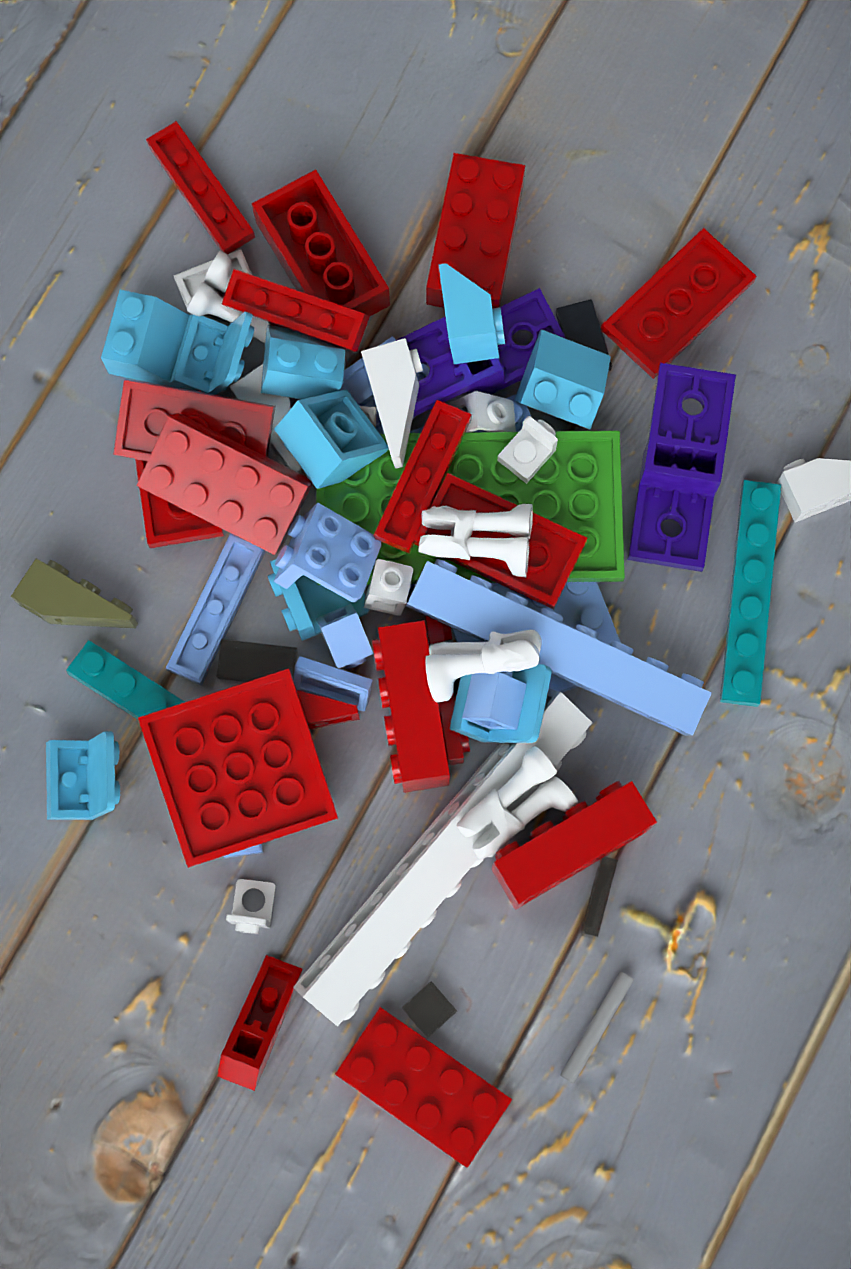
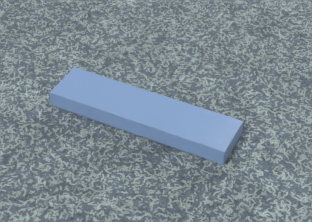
[166,533,266,685]

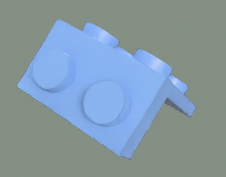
[274,503,381,602]

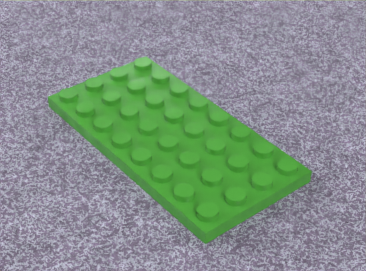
[316,431,625,585]

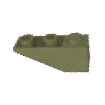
[11,558,138,628]

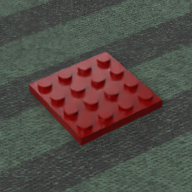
[138,668,338,868]

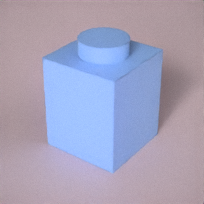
[316,604,373,669]
[462,671,527,730]

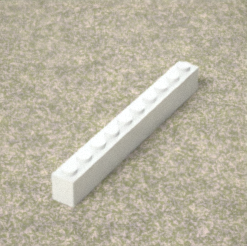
[293,689,593,1027]

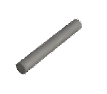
[560,971,634,1084]

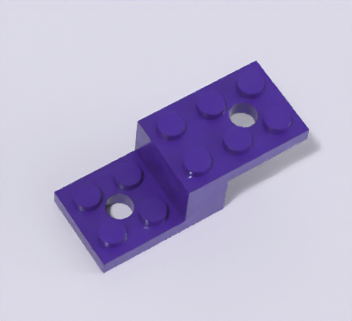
[393,288,566,417]
[627,363,736,572]

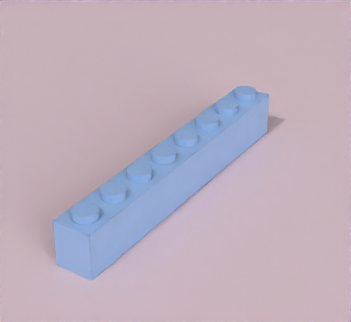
[406,559,711,736]

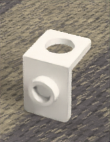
[449,391,516,433]
[226,879,276,934]

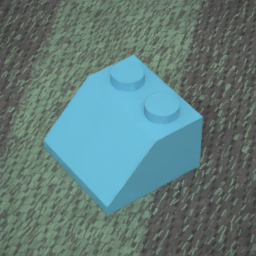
[439,264,505,364]
[101,290,190,388]
[261,325,345,399]
[514,330,611,429]
[274,389,389,489]

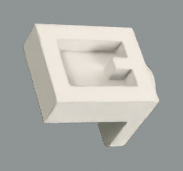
[497,416,558,484]
[363,559,413,616]

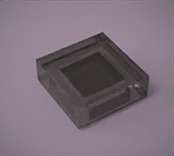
[401,981,458,1038]

